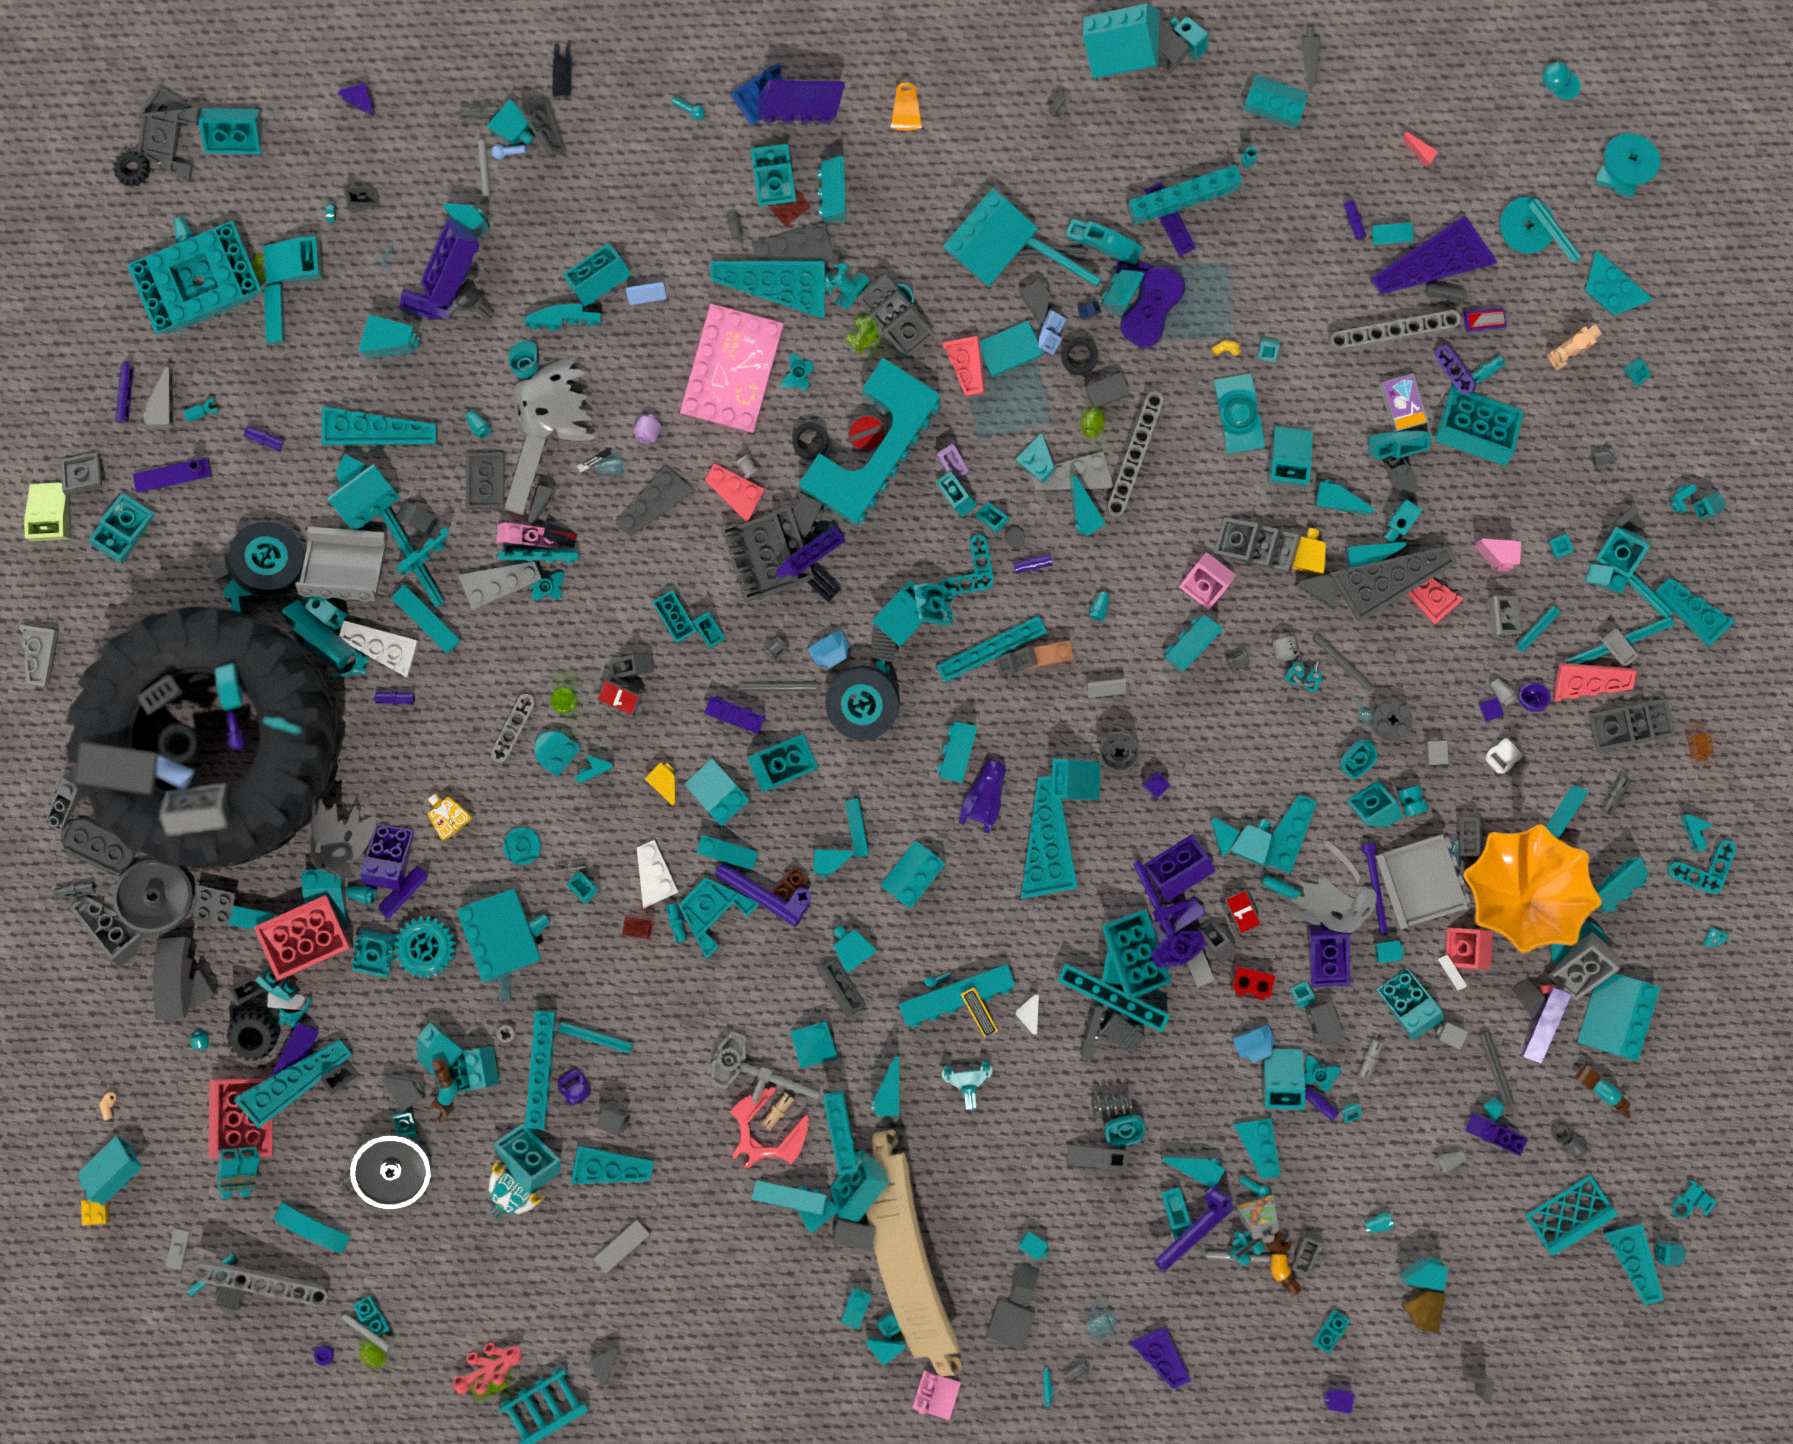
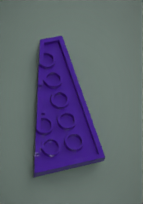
[1370,216,1497,295]

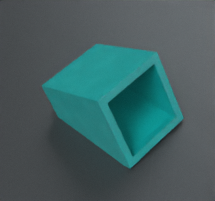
[358,315,421,359]

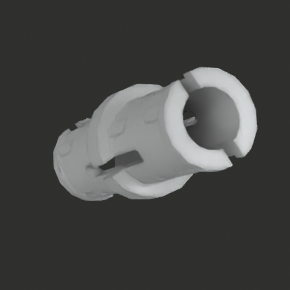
[1358,1039,1384,1080]

